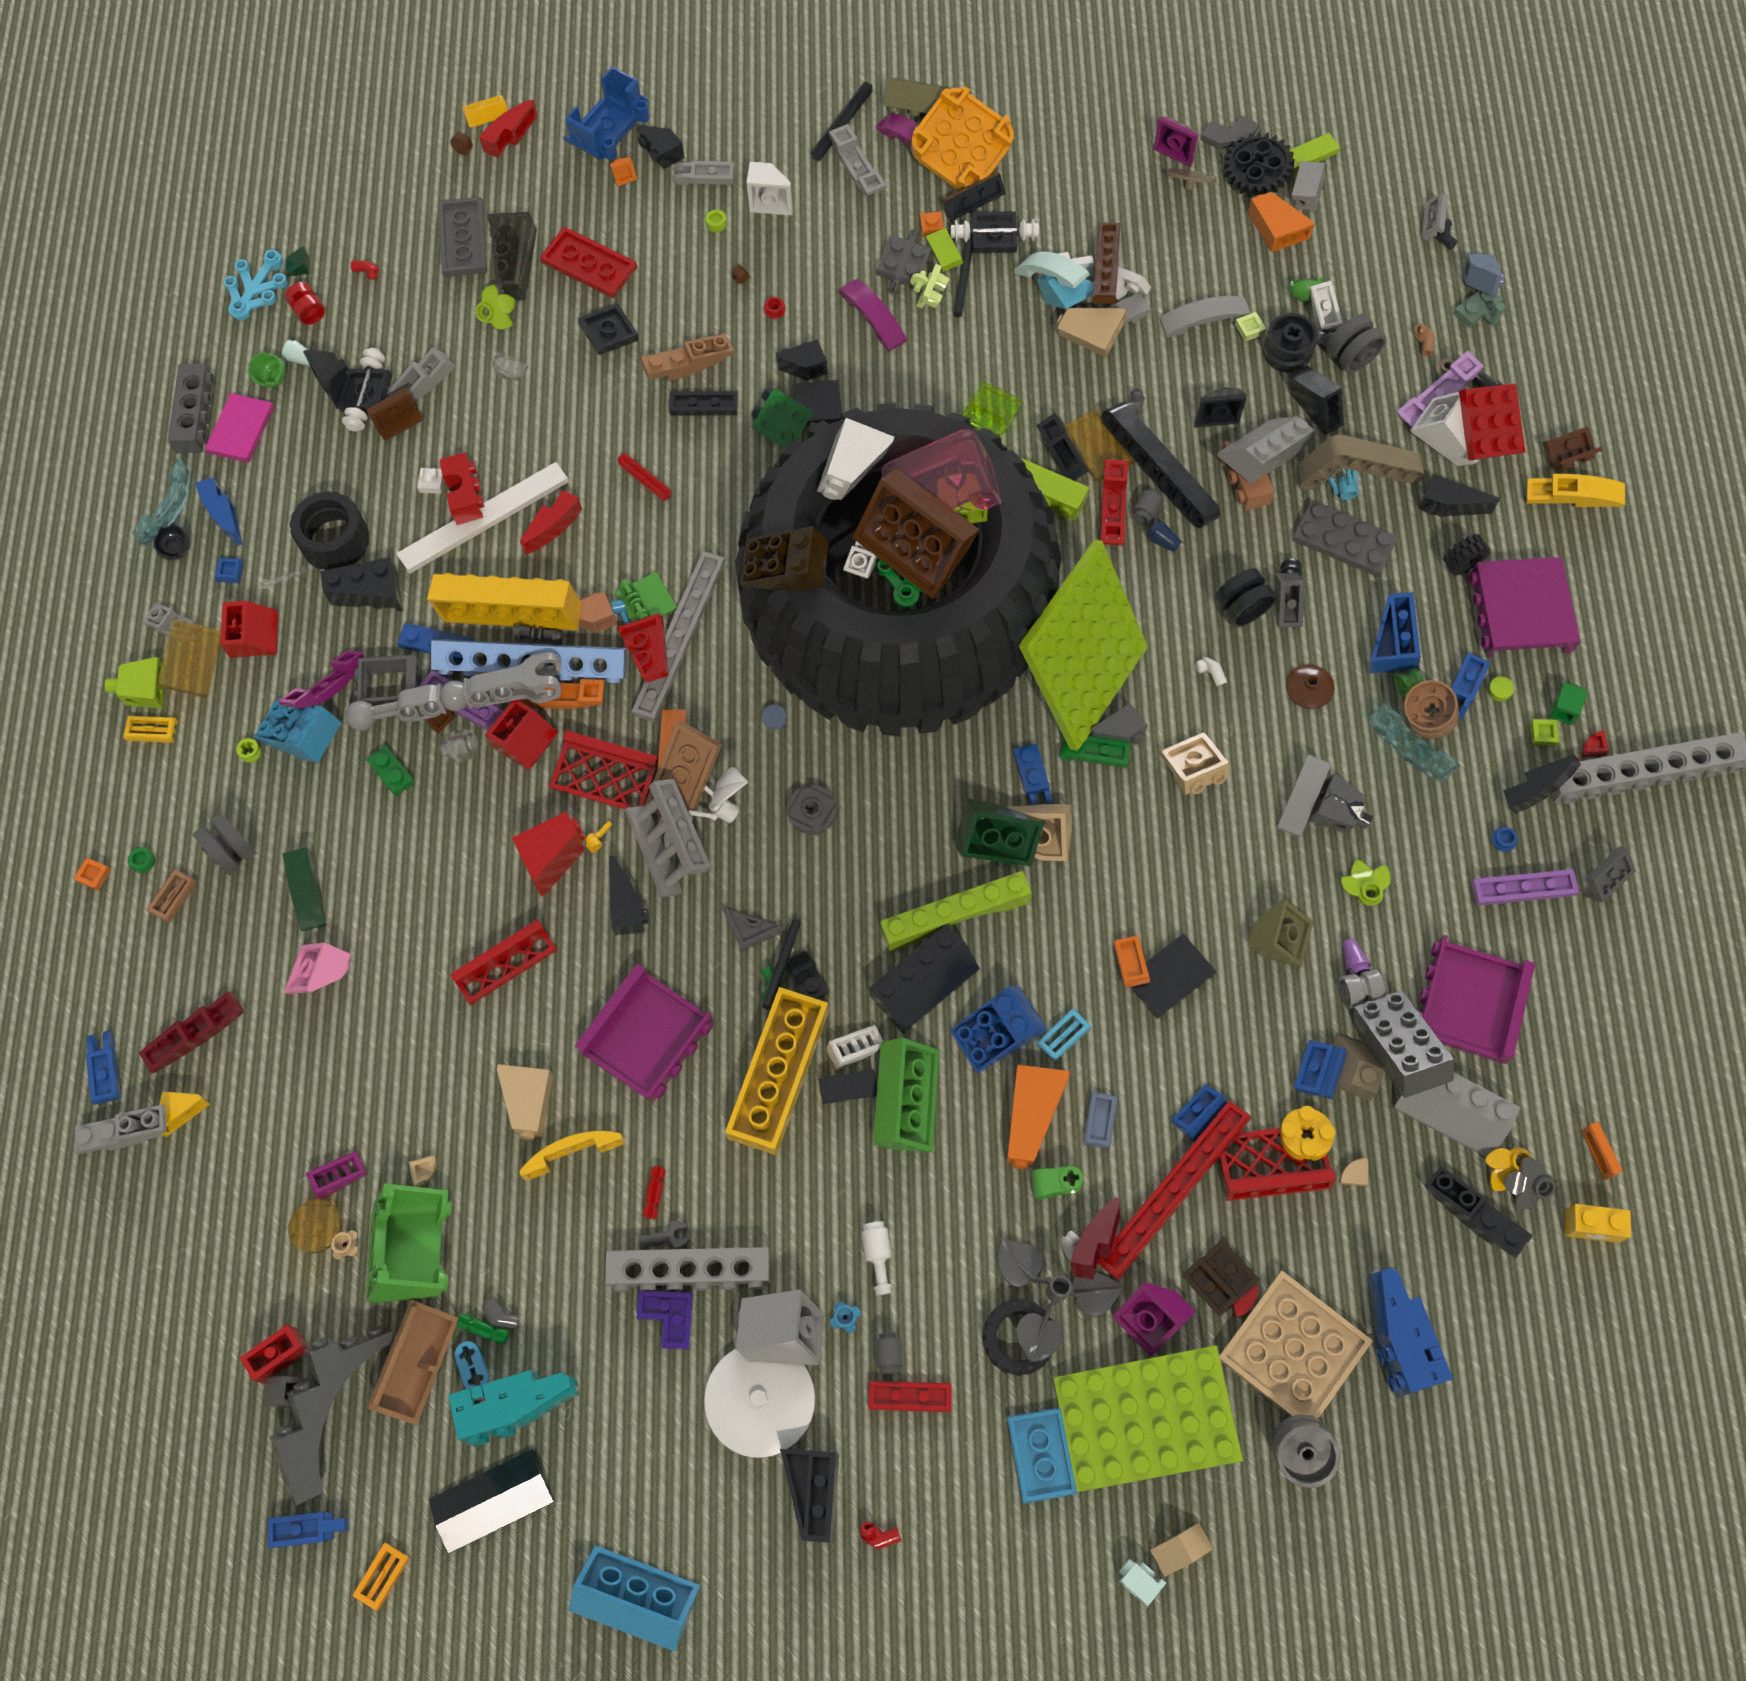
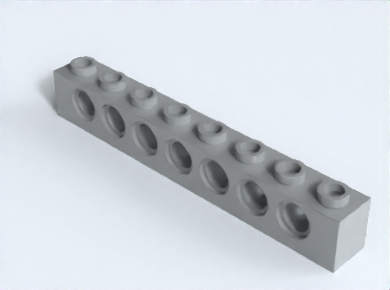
[1551,732,1746,804]

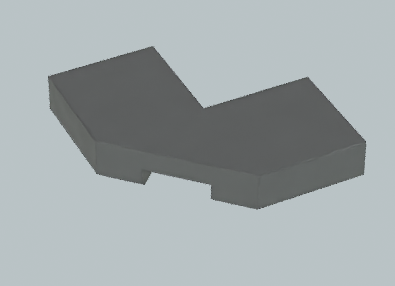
[1200,115,1259,149]

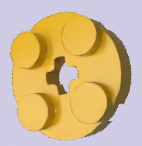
[1280,1106,1335,1161]

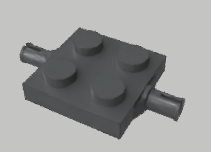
[876,230,931,295]

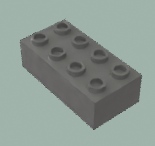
[1354,990,1454,1098]

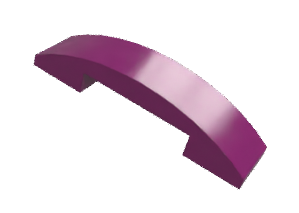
[876,113,919,147]
[838,279,907,352]
[278,650,364,708]

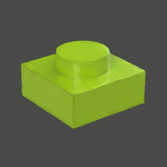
[1530,719,1560,746]

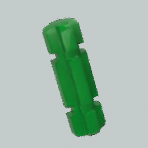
[456,1313,510,1345]

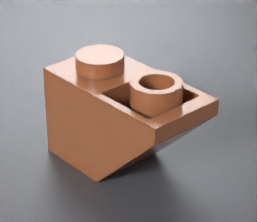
[561,591,617,633]

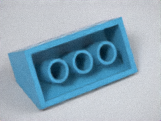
[568,1545,700,1651]

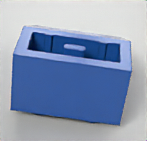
[950,986,1047,1073]

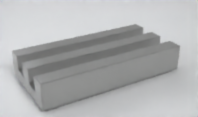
[1422,193,1448,241]

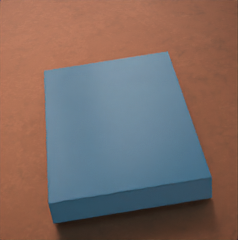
[1007,1408,1079,1504]

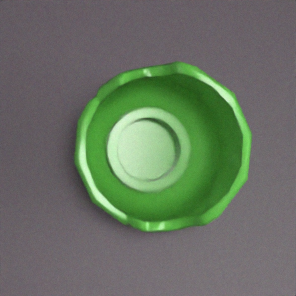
[1289,277,1324,302]
[248,352,286,388]

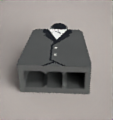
[1308,774,1373,833]

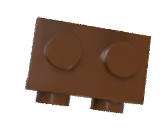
[366,388,424,441]
[1542,426,1602,470]

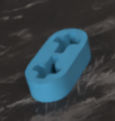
[455,1341,491,1389]

